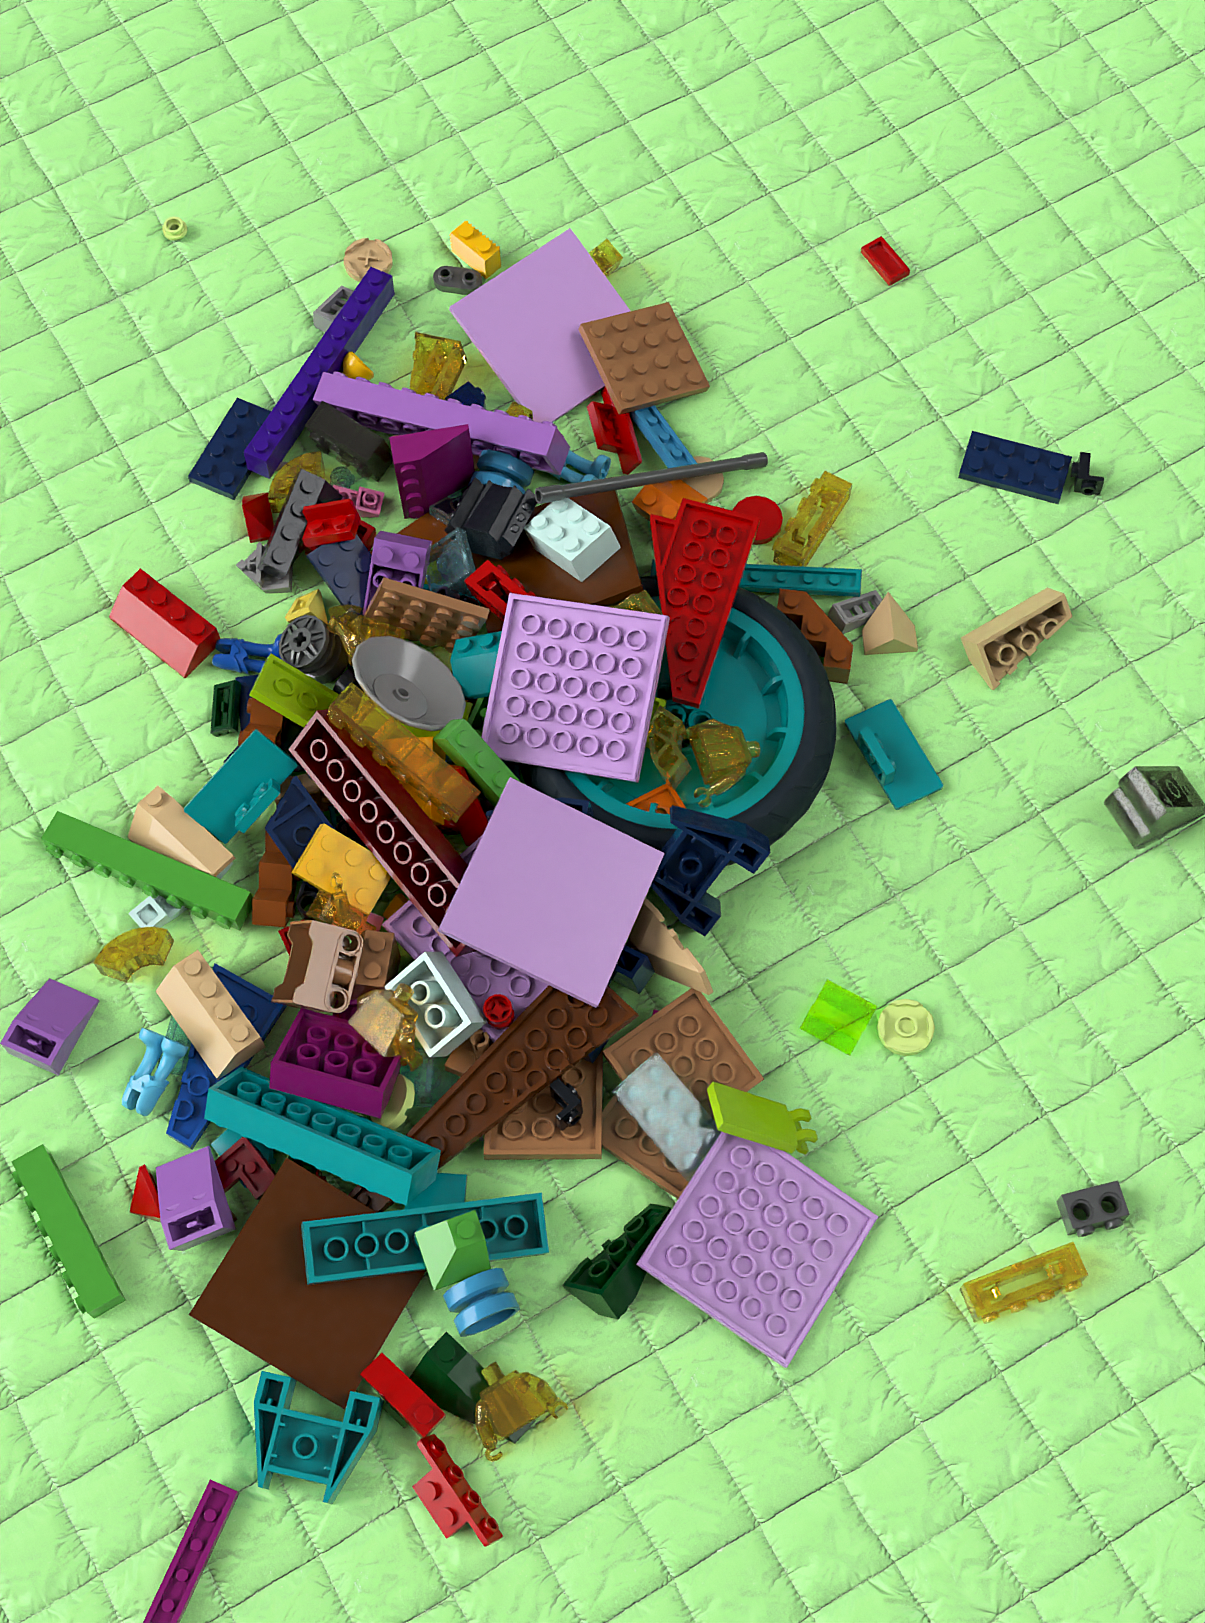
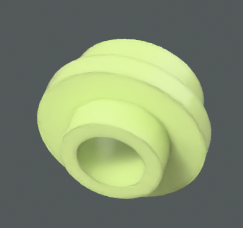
[162,216,187,240]

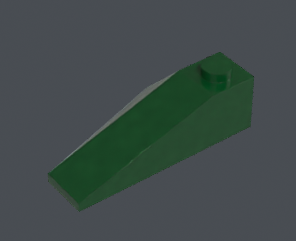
[562,1204,671,1320]
[409,1331,536,1444]

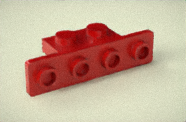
[587,386,642,475]
[412,1434,503,1547]

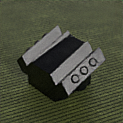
[444,477,537,560]

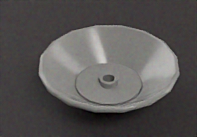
[352,636,466,731]

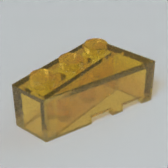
[410,332,467,401]

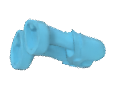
[550,450,611,484]
[122,1027,189,1116]

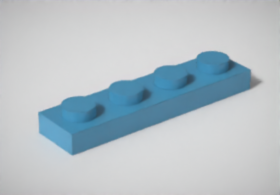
[629,405,698,468]

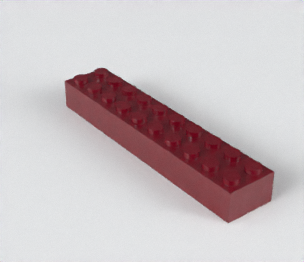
[288,708,477,957]

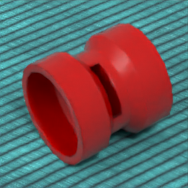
[483,994,515,1030]

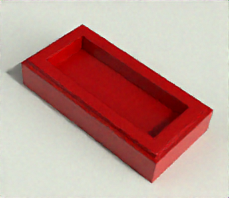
[861,236,910,286]

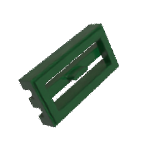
[210,680,241,737]

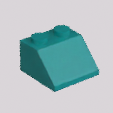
[450,631,502,700]

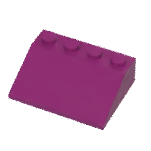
[389,424,475,519]
[269,1008,410,1119]

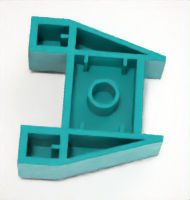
[254,1371,384,1504]

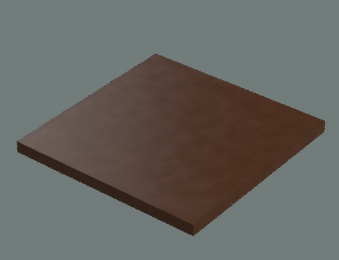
[471,490,644,633]
[189,1157,427,1409]

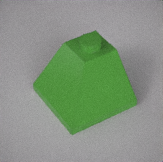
[414,1210,491,1291]

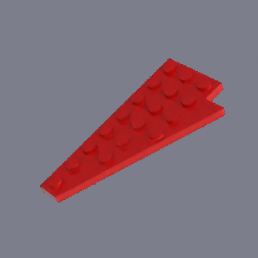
[650,498,760,709]

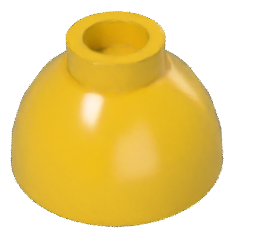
[342,351,374,381]

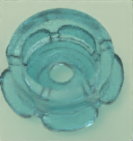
[330,466,355,489]

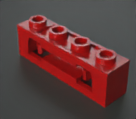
[464,560,537,622]

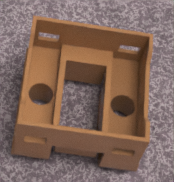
[271,920,363,1013]

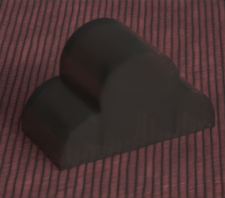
[1104,766,1205,850]

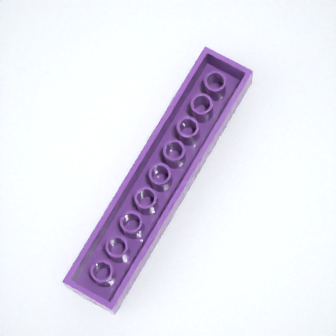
[313,372,570,475]

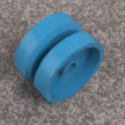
[468,450,534,494]
[443,1268,520,1337]

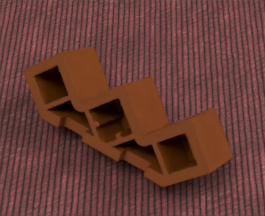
[777,588,853,684]
[238,697,288,748]
[252,819,301,928]

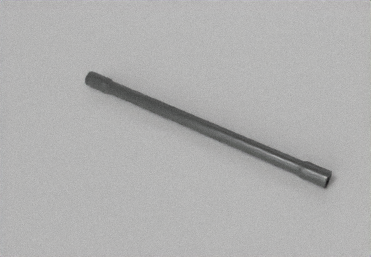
[535,452,768,504]

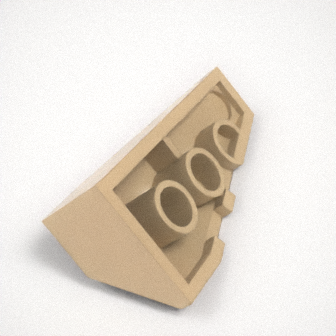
[628,899,713,995]

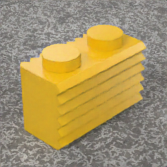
[449,221,501,279]

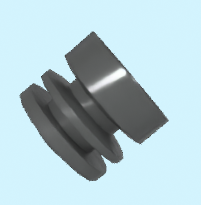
[279,615,351,684]

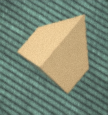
[862,592,918,655]

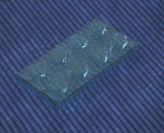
[612,1053,721,1181]

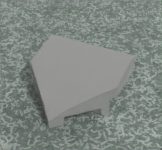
[236,542,293,593]

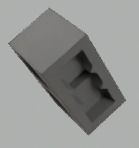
[1056,1180,1130,1237]

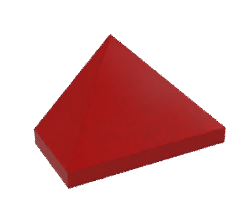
[242,492,274,543]
[129,1164,161,1223]

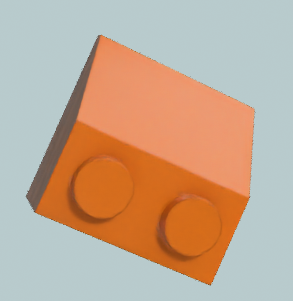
[632,480,708,521]

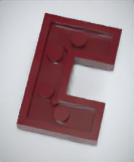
[215,1137,277,1239]

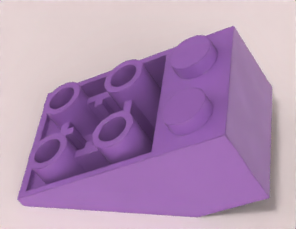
[363,530,432,615]
[0,978,100,1076]
[156,1146,236,1251]

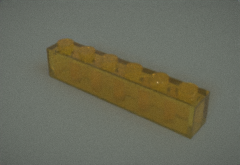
[327,682,481,823]

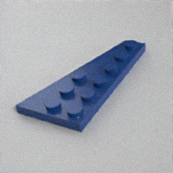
[166,963,287,1150]

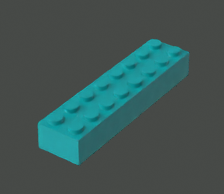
[204,1067,441,1206]
[301,1192,549,1285]

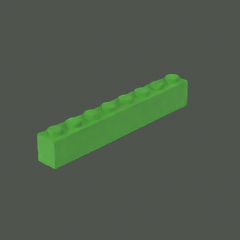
[41,811,253,931]

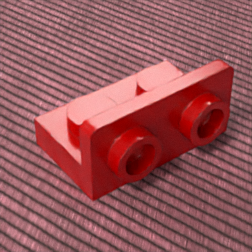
[302,499,361,547]

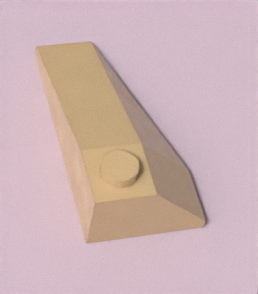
[128,786,236,877]

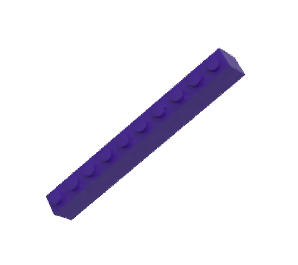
[244,267,395,479]

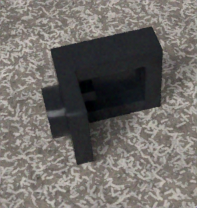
[1071,452,1104,495]
[549,1078,583,1131]

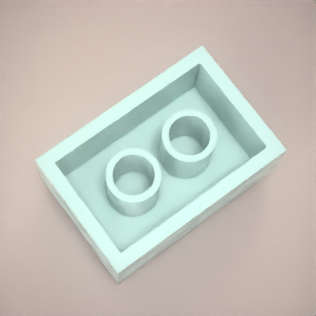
[524,498,621,582]
[384,952,488,1057]

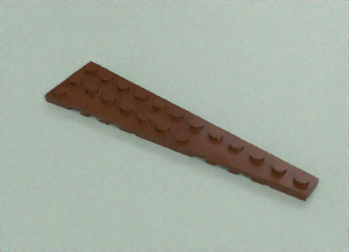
[348,985,639,1213]

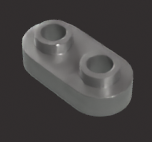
[433,266,483,295]

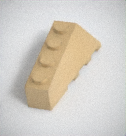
[961,587,1072,690]

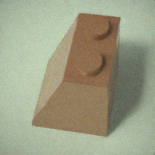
[336,930,401,1000]

